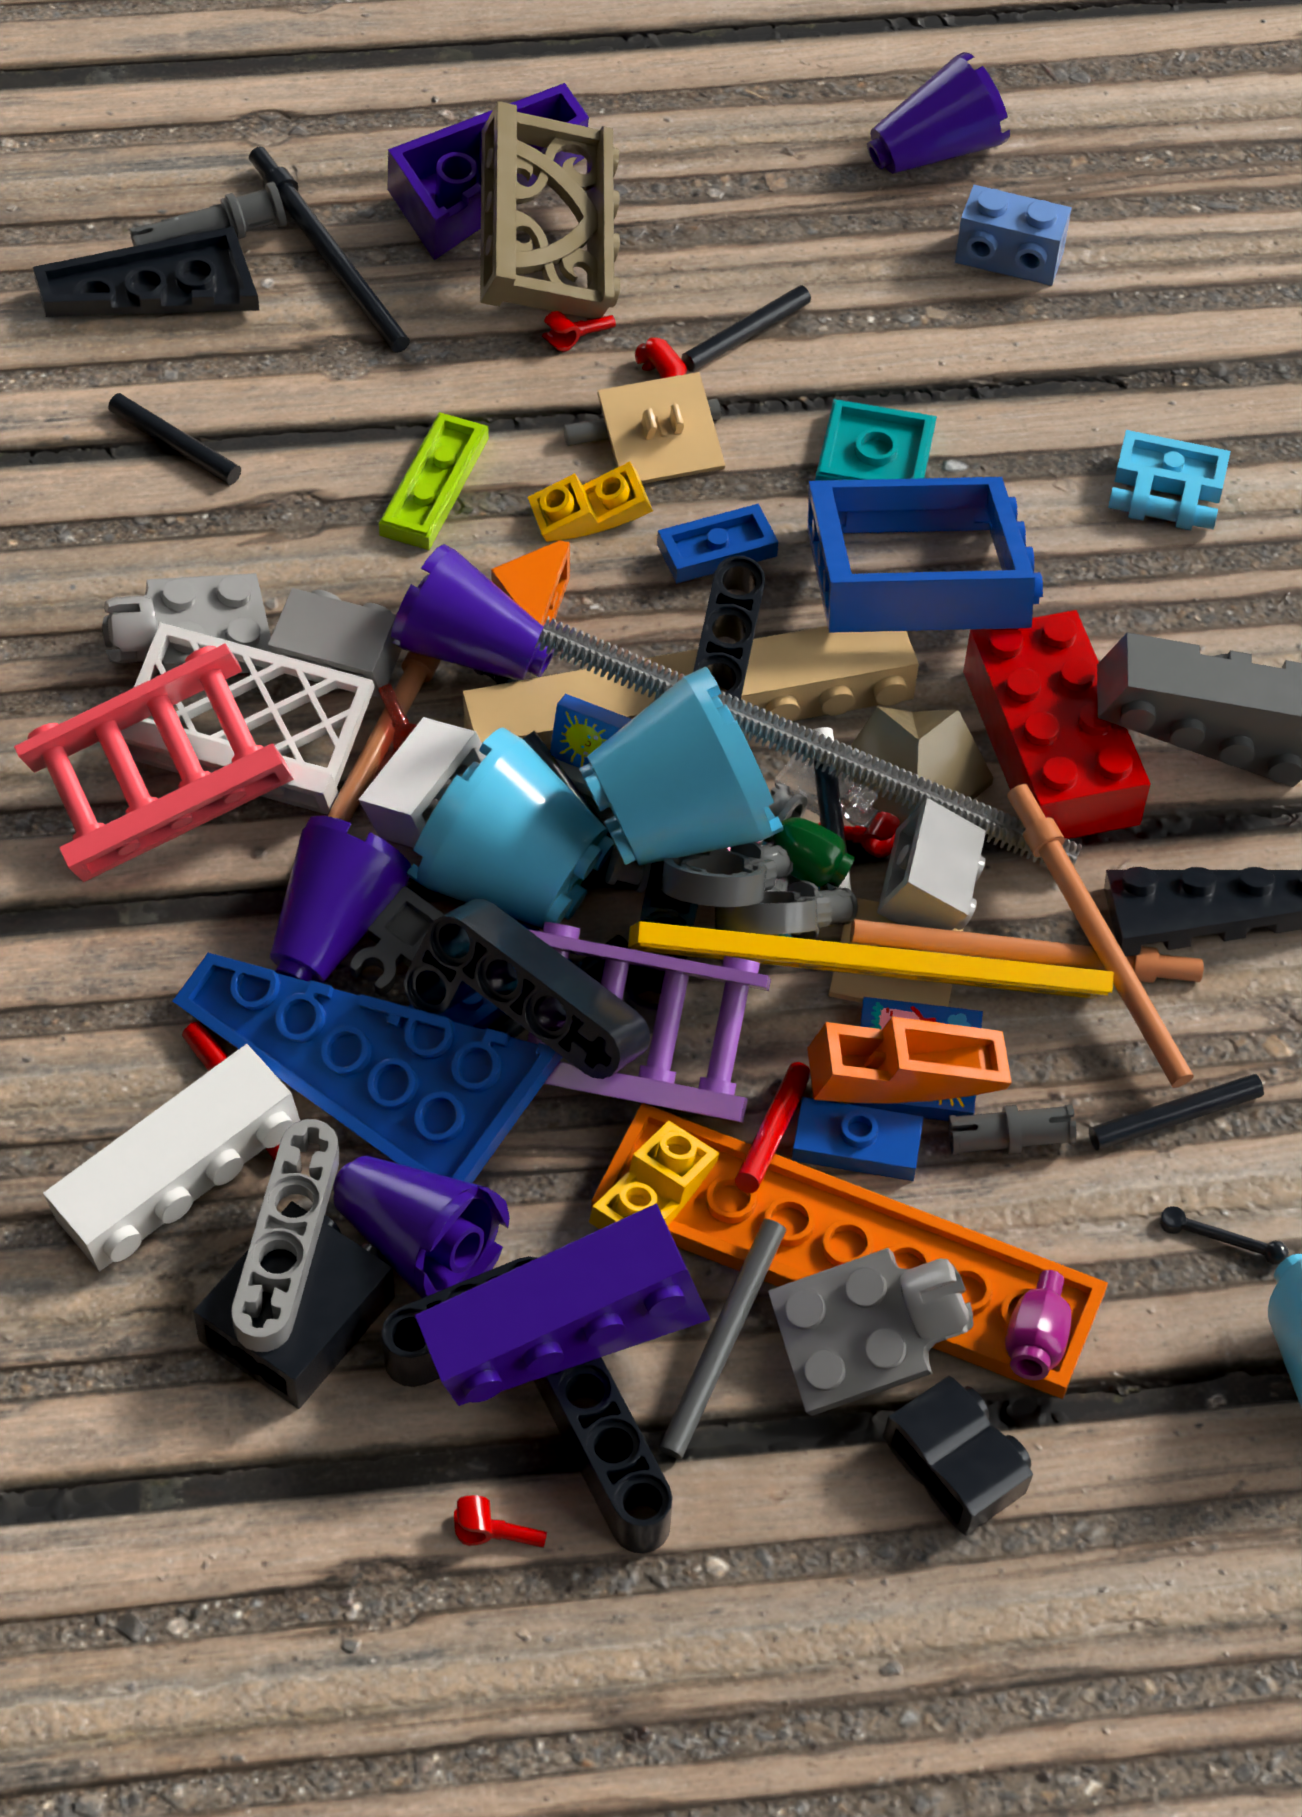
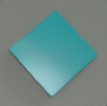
[815,399,937,481]

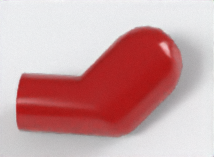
[635,337,687,379]

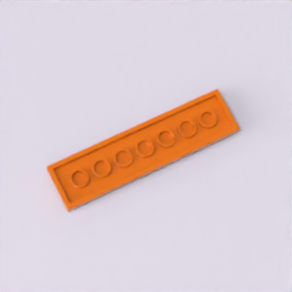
[591,1103,1108,1399]

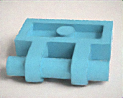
[1108,430,1231,531]

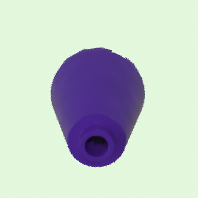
[867,52,1010,174]
[391,544,555,681]
[270,815,411,983]
[333,1156,510,1298]

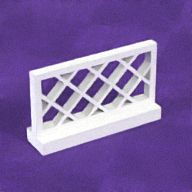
[121,622,375,815]

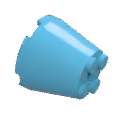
[579,666,783,866]
[407,727,615,929]

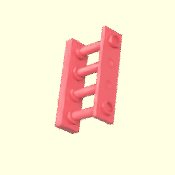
[14,643,294,882]

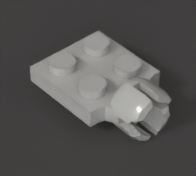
[102,573,271,673]
[768,1248,973,1416]

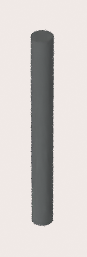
[658,1219,786,1459]

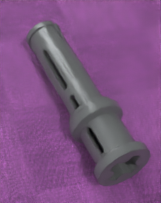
[129,182,287,246]

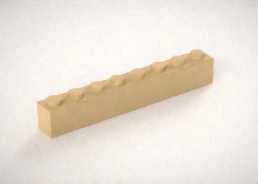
[463,626,919,751]

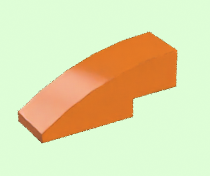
[807,1016,1012,1103]

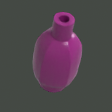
[1005,1270,1071,1380]

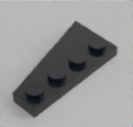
[33,226,260,317]
[1104,867,1302,957]

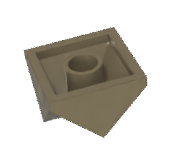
[838,706,993,826]

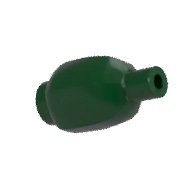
[763,817,855,888]

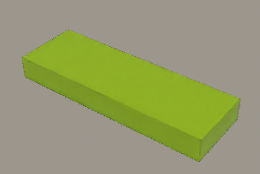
[379,412,489,550]

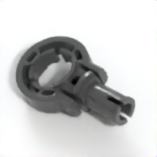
[661,842,793,907]
[715,881,858,939]

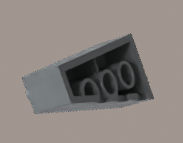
[1097,632,1302,787]

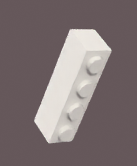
[43,1044,300,1272]

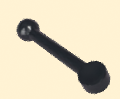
[1160,1206,1289,1265]

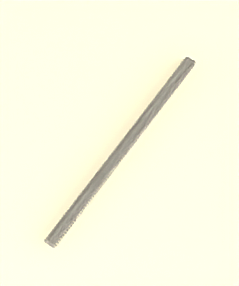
[535,616,1082,867]

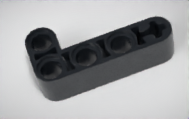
[404,899,650,1079]

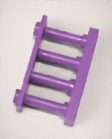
[527,922,771,1123]

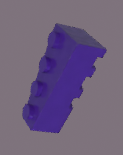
[387,83,589,260]
[415,1203,710,1406]

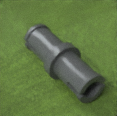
[948,1104,1077,1155]

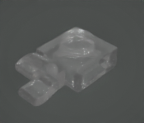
[774,752,879,827]

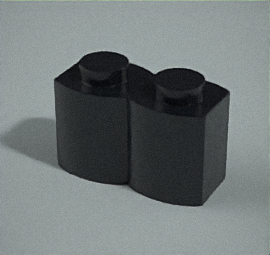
[883,1376,1033,1536]

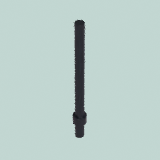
[249,147,410,353]

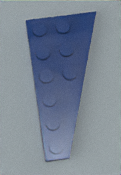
[172,952,563,1183]

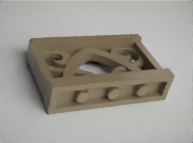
[480,101,620,320]

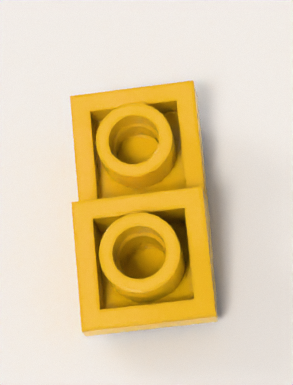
[527,461,653,542]
[589,1121,719,1229]

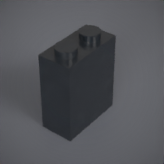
[193,1201,395,1409]

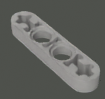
[232,1119,339,1352]

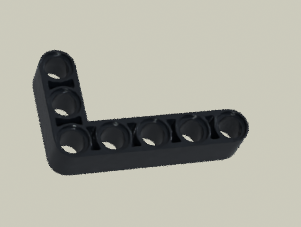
[382,1256,673,1554]

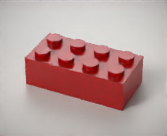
[963,610,1151,839]

